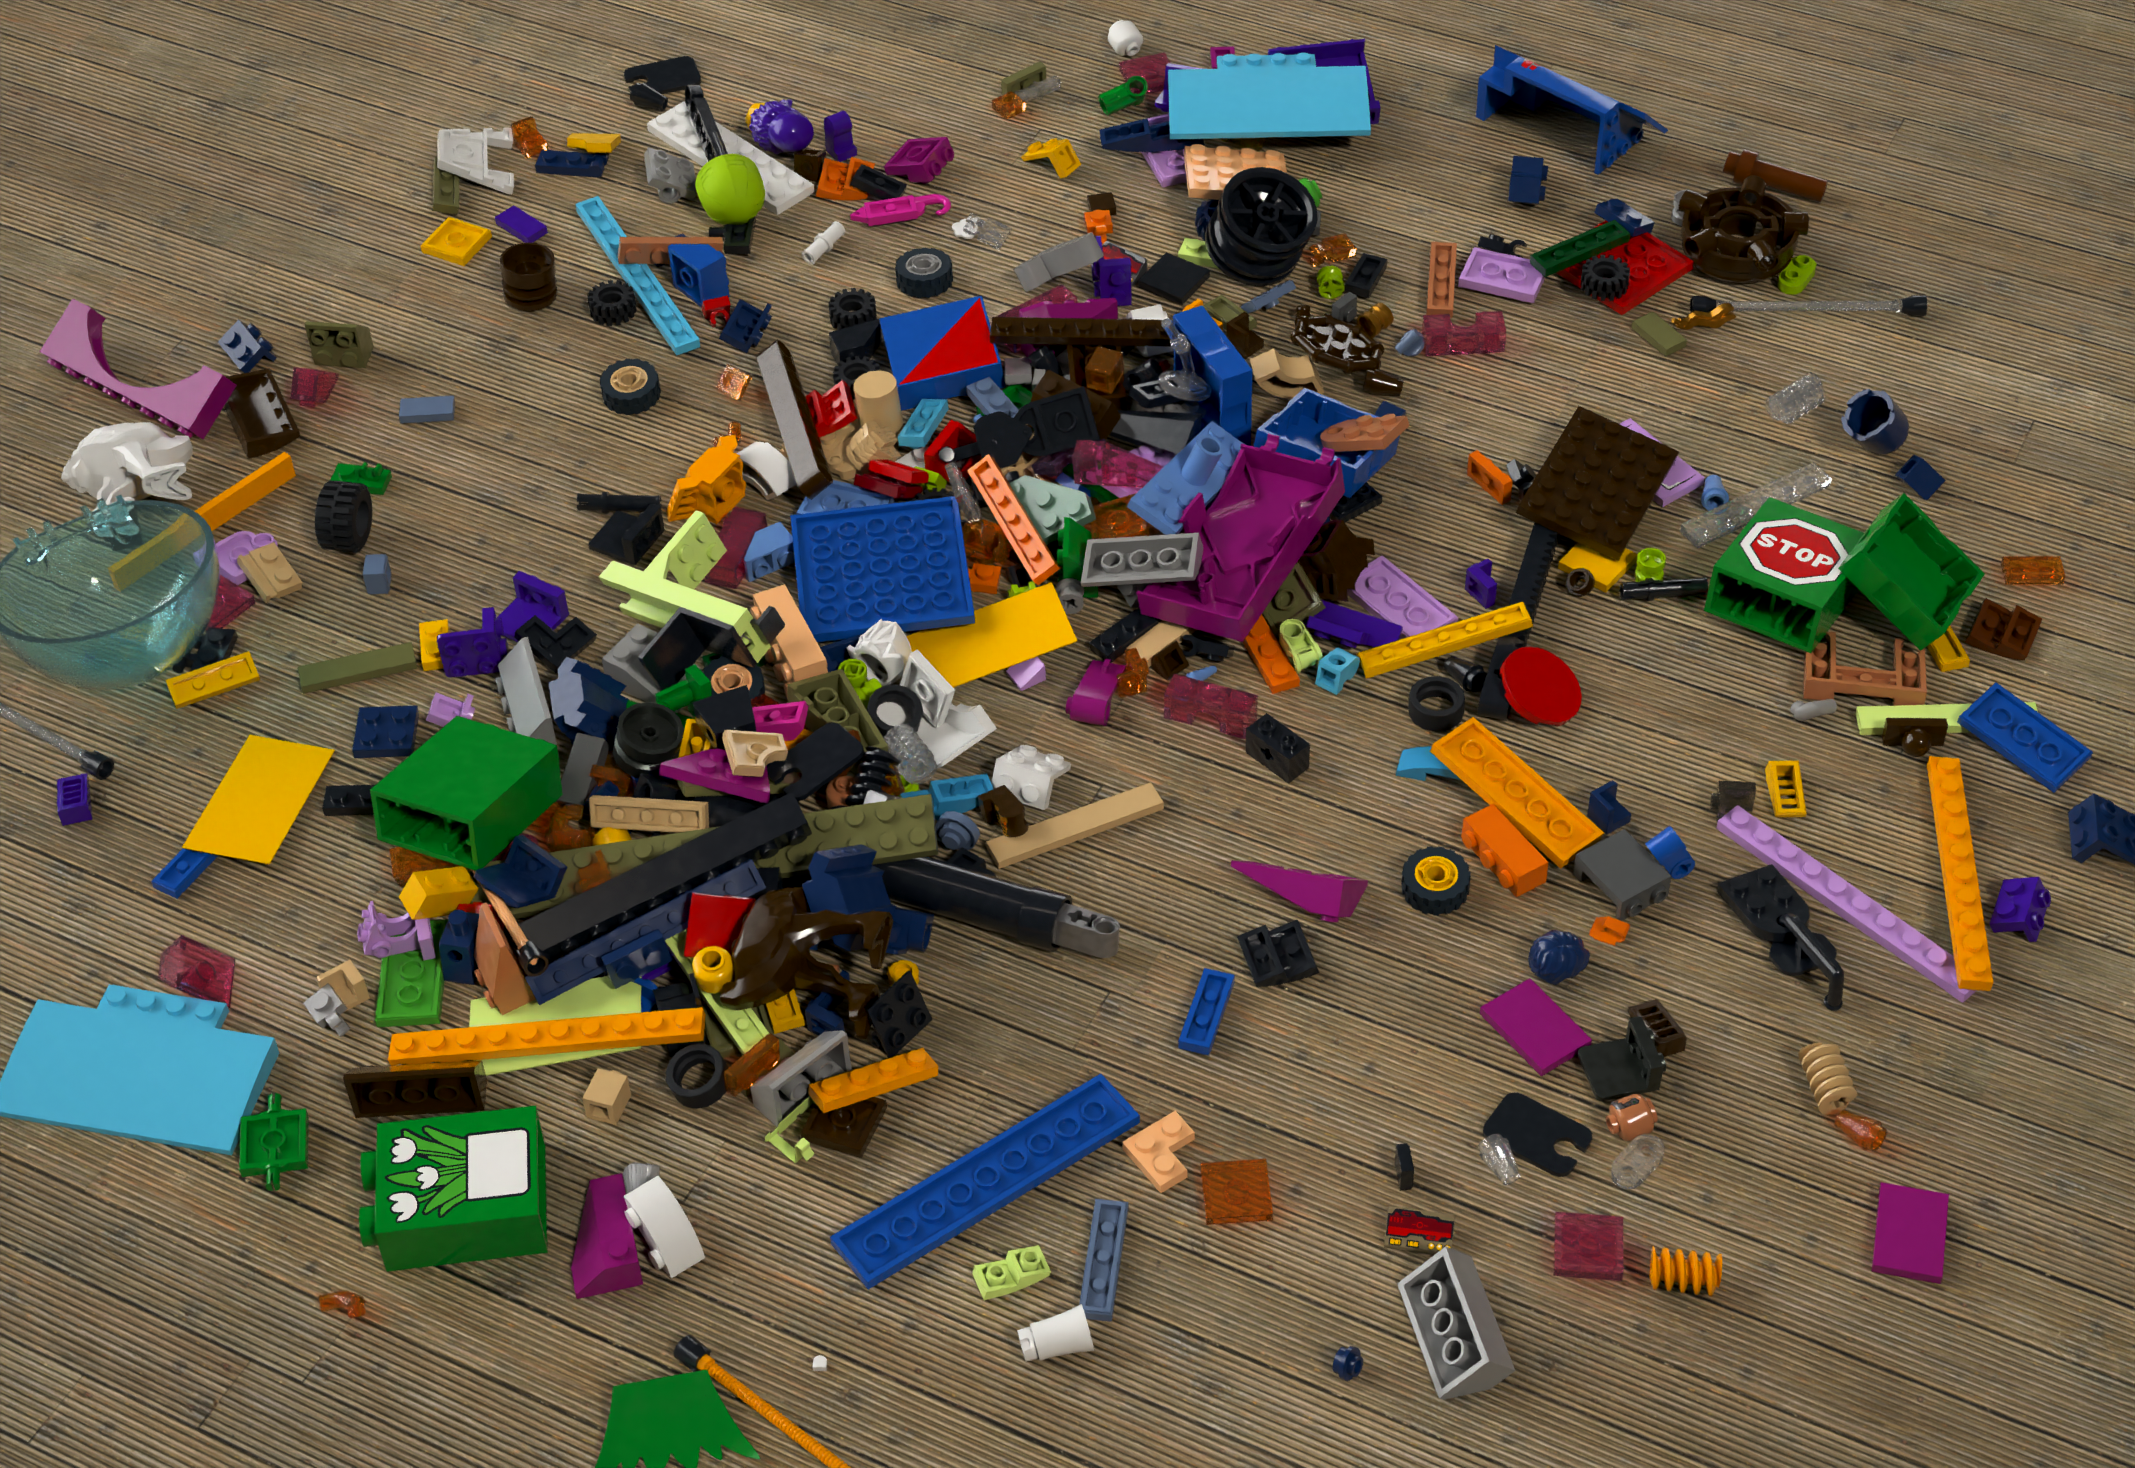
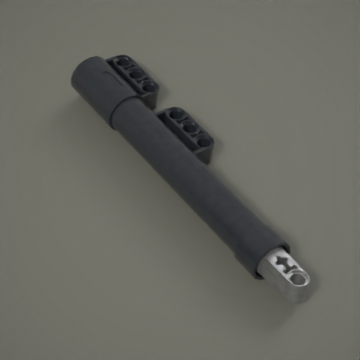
[693,794,1120,958]

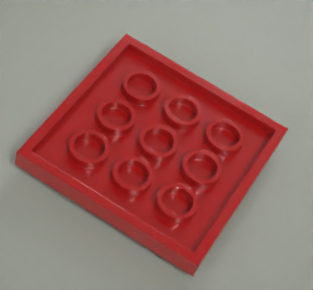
[1556,220,1694,315]

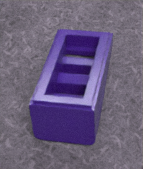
[57,773,93,826]

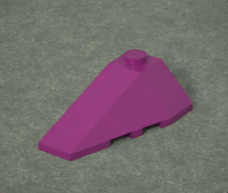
[1019,298,1118,357]
[1231,860,1368,922]
[571,1173,643,1299]

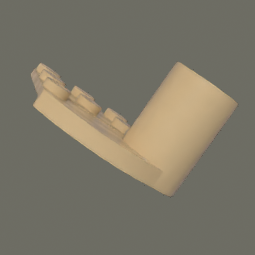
[780,370,904,480]

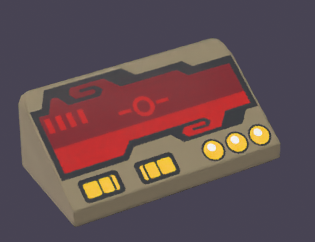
[1384,1206,1456,1254]

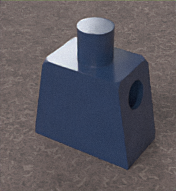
[439,910,479,985]

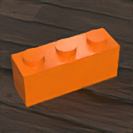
[1461,804,1549,897]

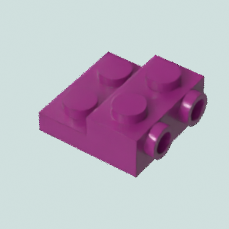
[883,137,954,183]

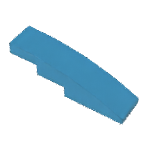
[900,774,993,821]

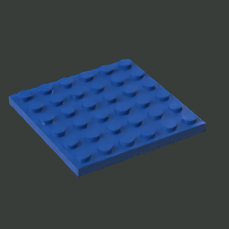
[790,496,975,642]

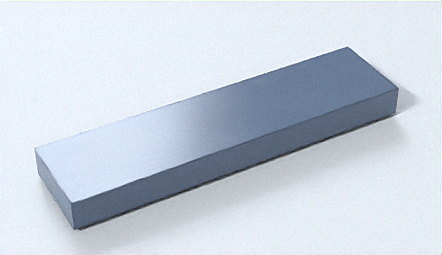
[1079,1199,1129,1322]

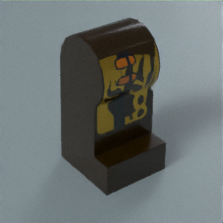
[978,785,1029,837]

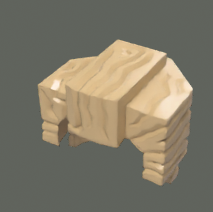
[846,420,901,474]

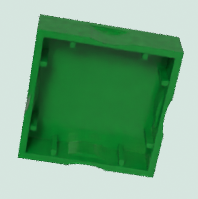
[1838,493,1985,651]

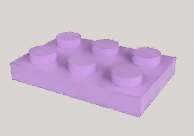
[1458,247,1545,303]

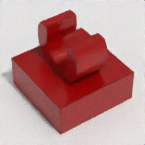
[702,295,731,328]

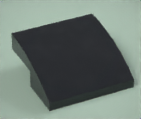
[1237,919,1319,987]

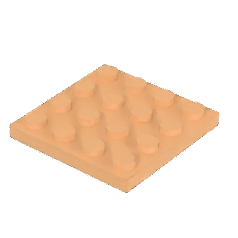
[1184,144,1287,200]

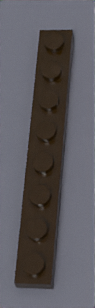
[990,317,1173,347]

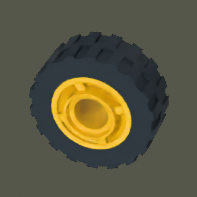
[1401,846,1471,916]

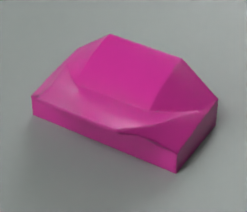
[752,701,808,741]

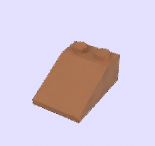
[474,902,536,1015]

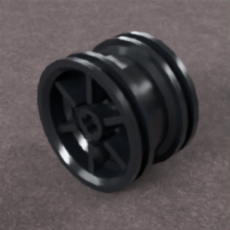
[1205,167,1318,286]

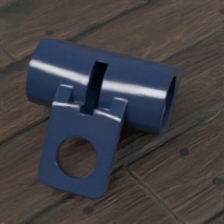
[886,907,934,955]

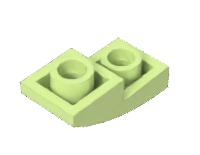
[972,1245,1051,1300]

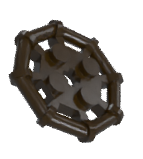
[1290,313,1385,374]

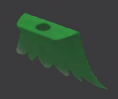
[595,1369,761,1468]

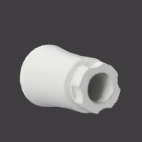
[1017,1304,1094,1362]

